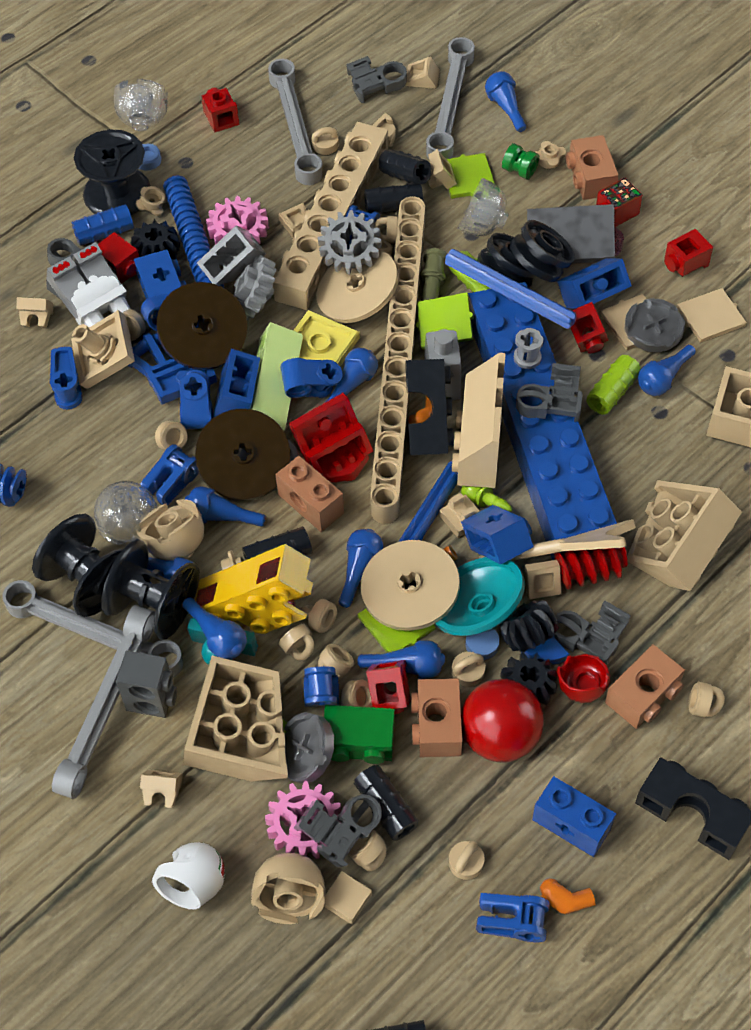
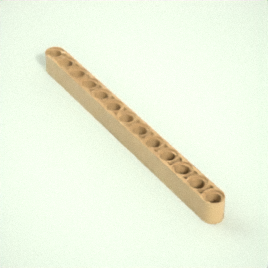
[370,196,425,524]

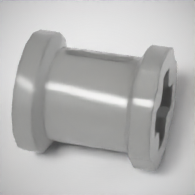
[514,328,543,369]

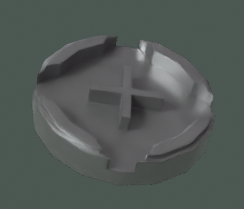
[624,298,685,352]
[283,712,334,783]

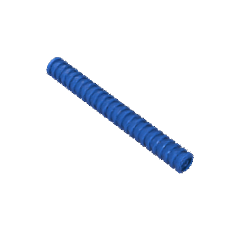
[163,175,225,289]

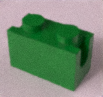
[324,705,395,764]

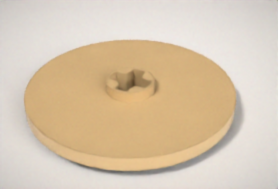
[316,250,399,323]
[361,540,460,631]

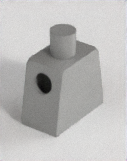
[197,226,266,285]
[424,329,461,400]

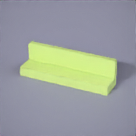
[250,322,303,431]

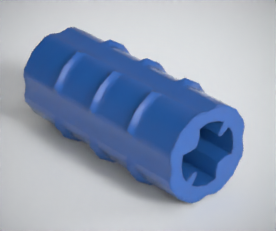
[71,204,134,246]

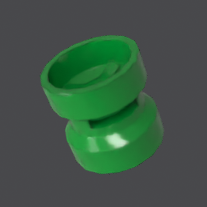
[502,143,540,180]

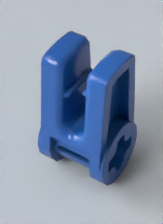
[50,347,82,409]
[140,444,199,506]
[476,893,550,943]

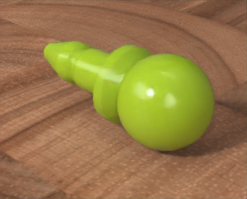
[461,486,513,512]

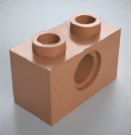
[566,135,619,200]
[275,455,344,533]
[605,644,685,729]
[411,678,462,757]

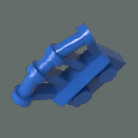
[128,322,217,405]

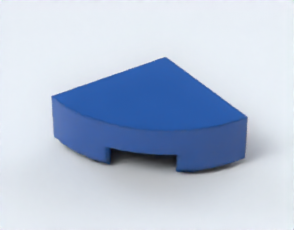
[521,637,569,665]

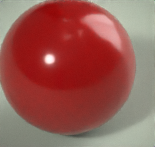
[461,679,544,763]

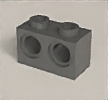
[116,651,177,718]

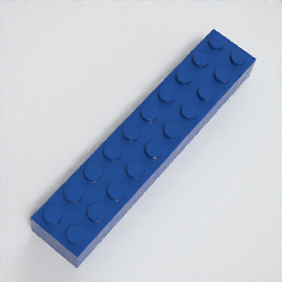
[468,282,617,560]

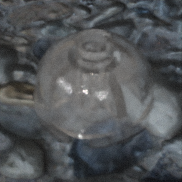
[113,79,168,131]
[457,178,509,237]
[94,480,158,545]

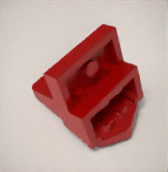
[289,393,373,483]

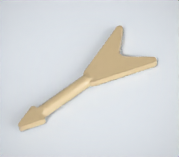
[479,519,636,561]

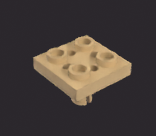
[71,310,135,389]

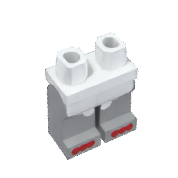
[47,242,130,327]

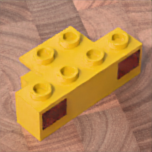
[195,544,313,634]

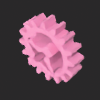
[206,196,269,245]
[265,781,342,859]

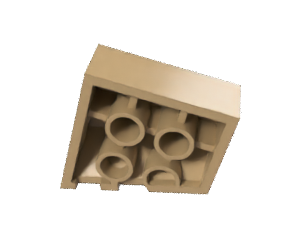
[452,353,505,488]
[627,480,742,591]
[184,656,288,782]

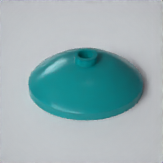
[435,557,525,636]

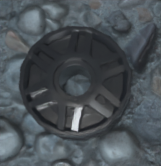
[510,220,575,282]
[477,233,537,288]

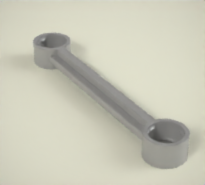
[426,37,475,159]
[268,59,323,185]
[2,580,183,677]
[52,605,155,799]

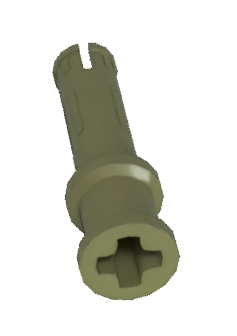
[418,248,447,322]

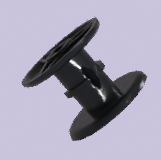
[74,129,151,215]
[32,513,123,617]
[101,539,200,640]

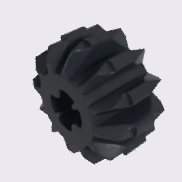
[130,219,180,260]
[499,600,559,652]
[500,651,558,706]

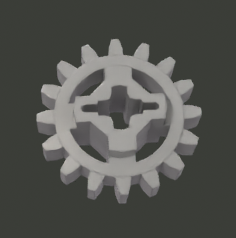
[318,210,382,274]
[234,255,277,320]

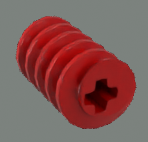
[554,547,628,590]

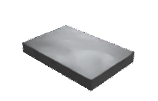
[527,204,615,264]

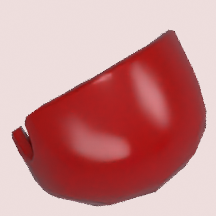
[557,654,611,703]

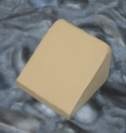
[406,57,440,88]

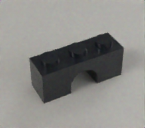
[405,359,454,455]
[635,757,751,860]

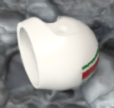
[152,842,225,909]

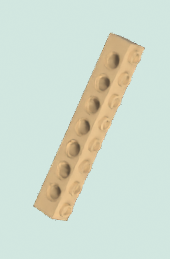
[273,122,388,310]

